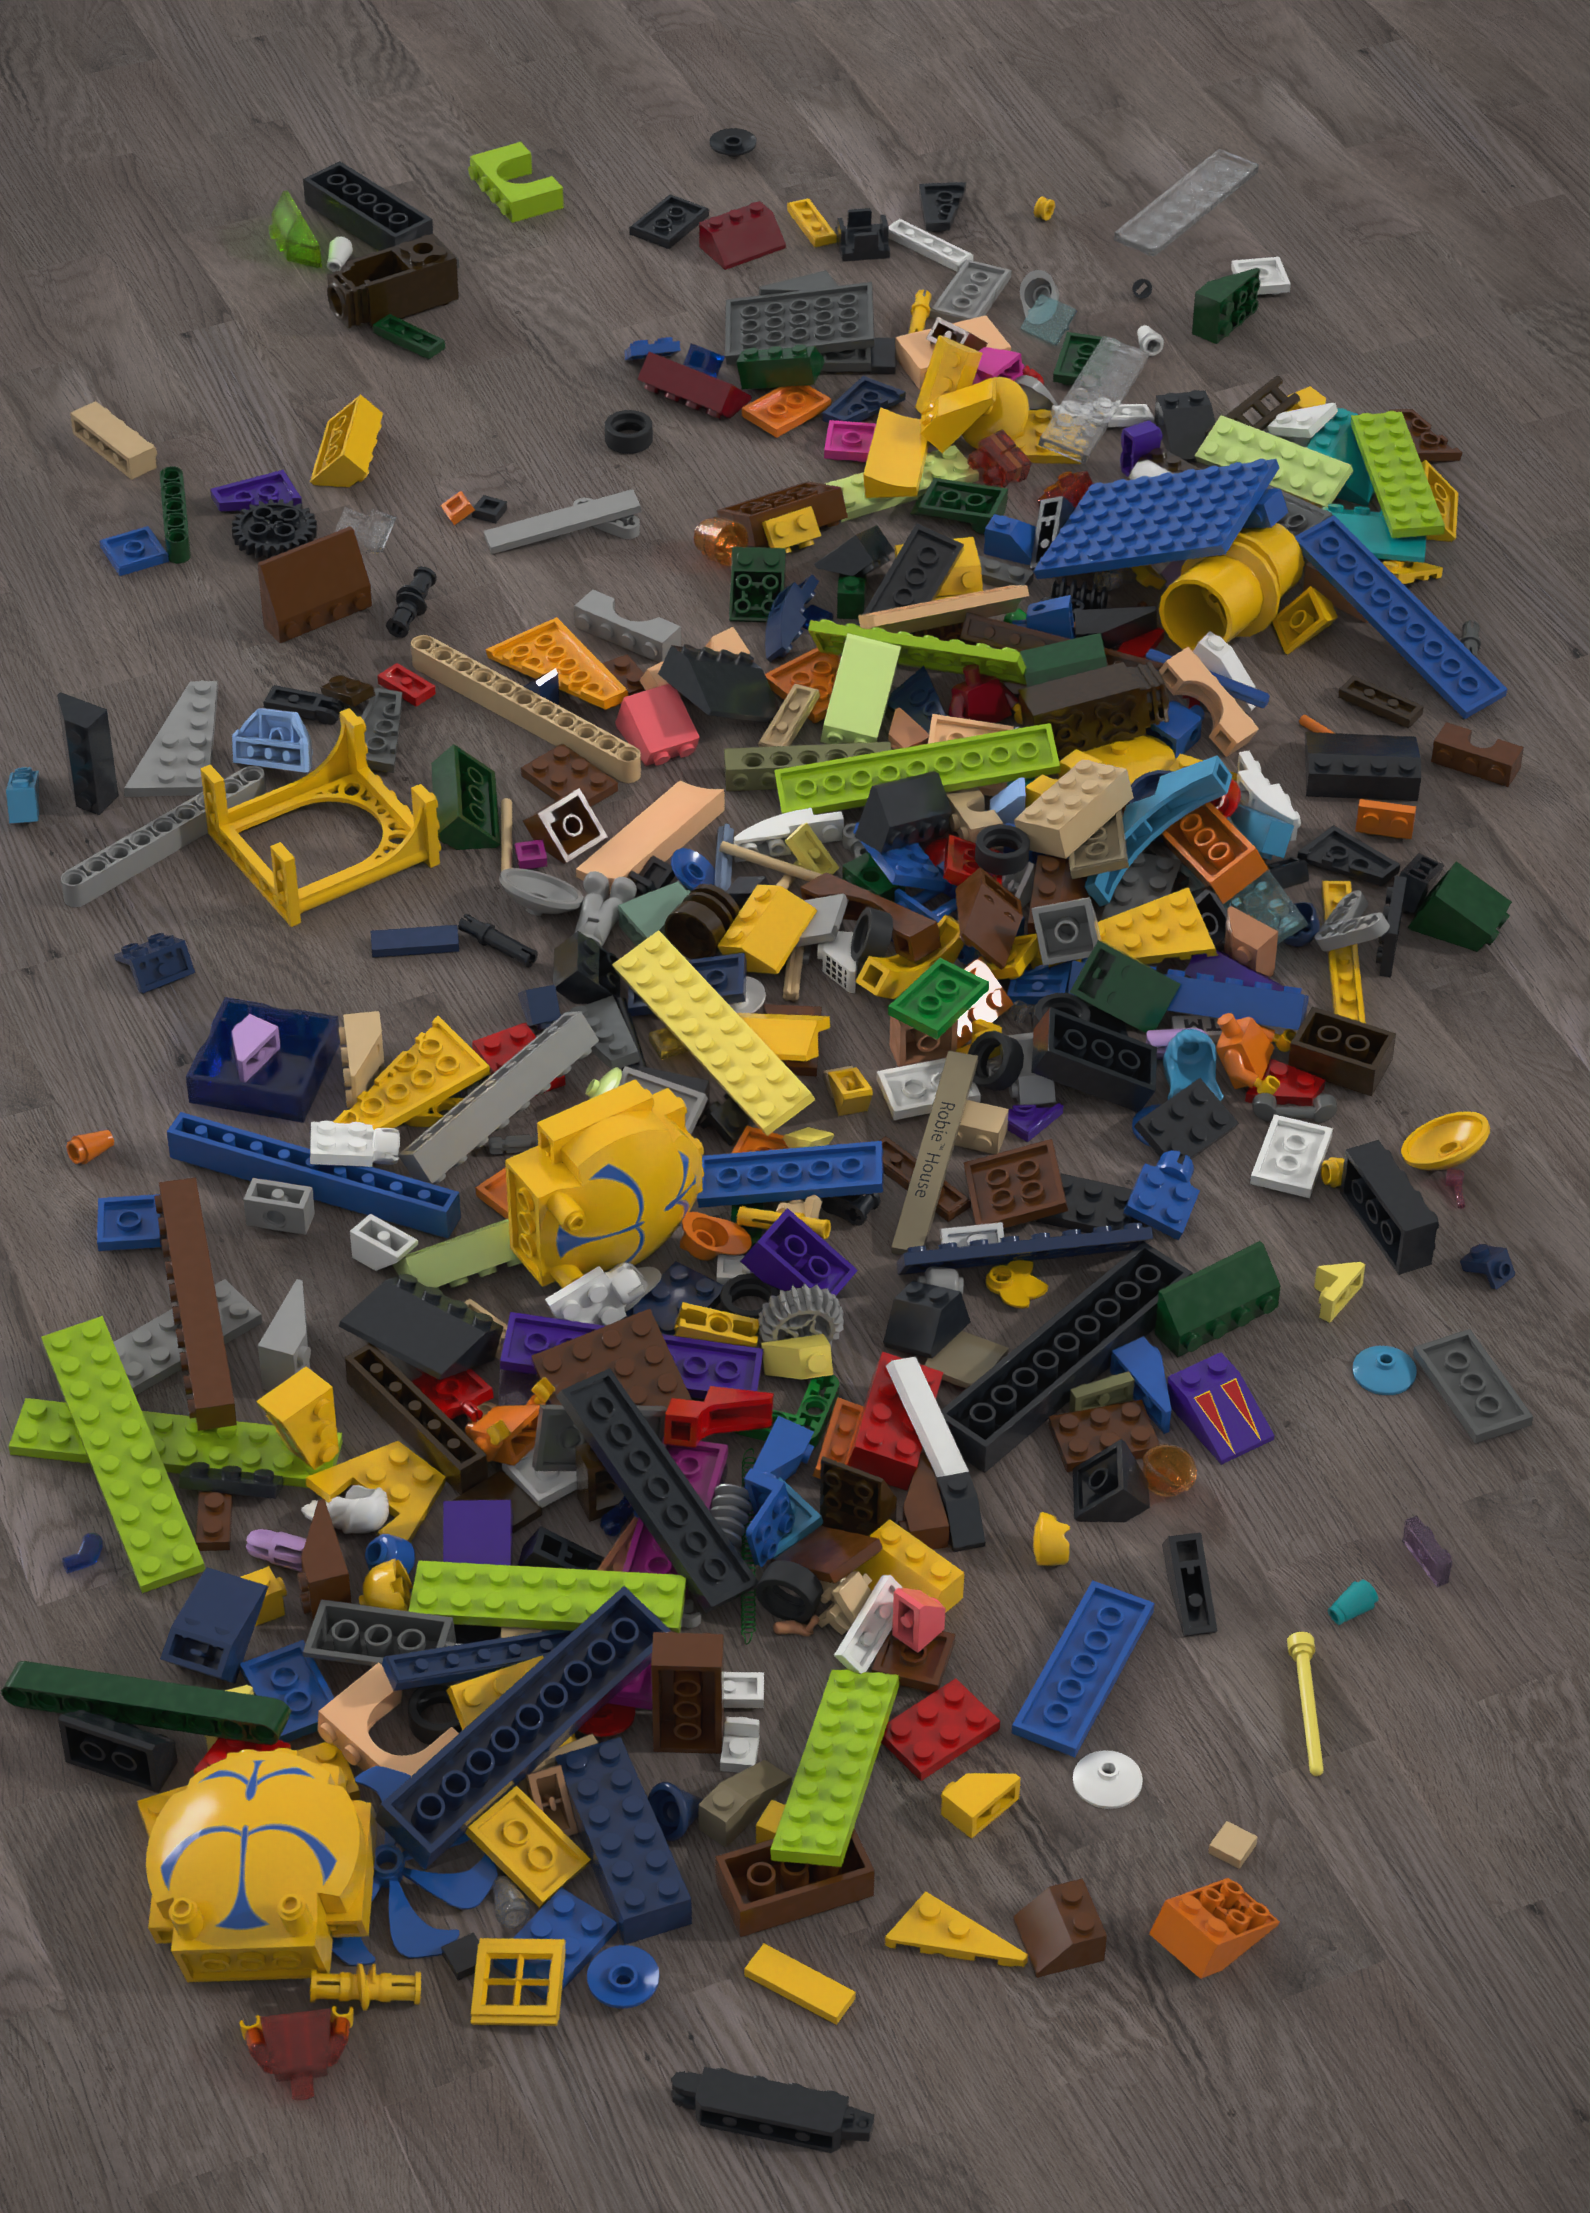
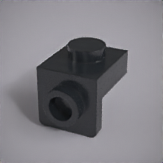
[628,855,676,895]

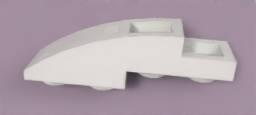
[1237,751,1301,841]
[734,808,844,862]

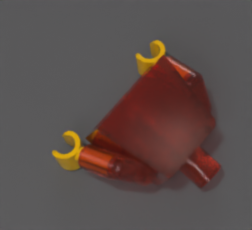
[239,2006,354,2100]

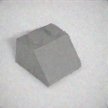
[1032,897,1101,966]

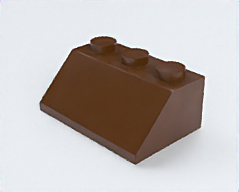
[1027,855,1092,935]

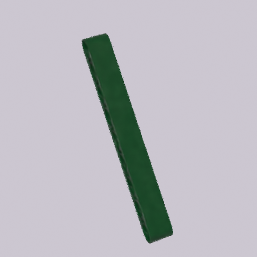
[1,1661,291,1745]

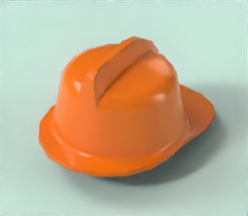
[680,1212,752,1261]

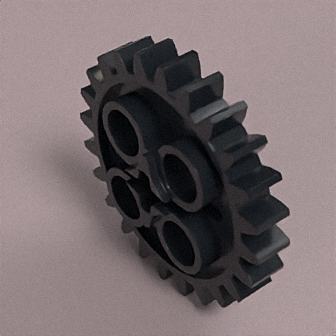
[232,499,317,559]

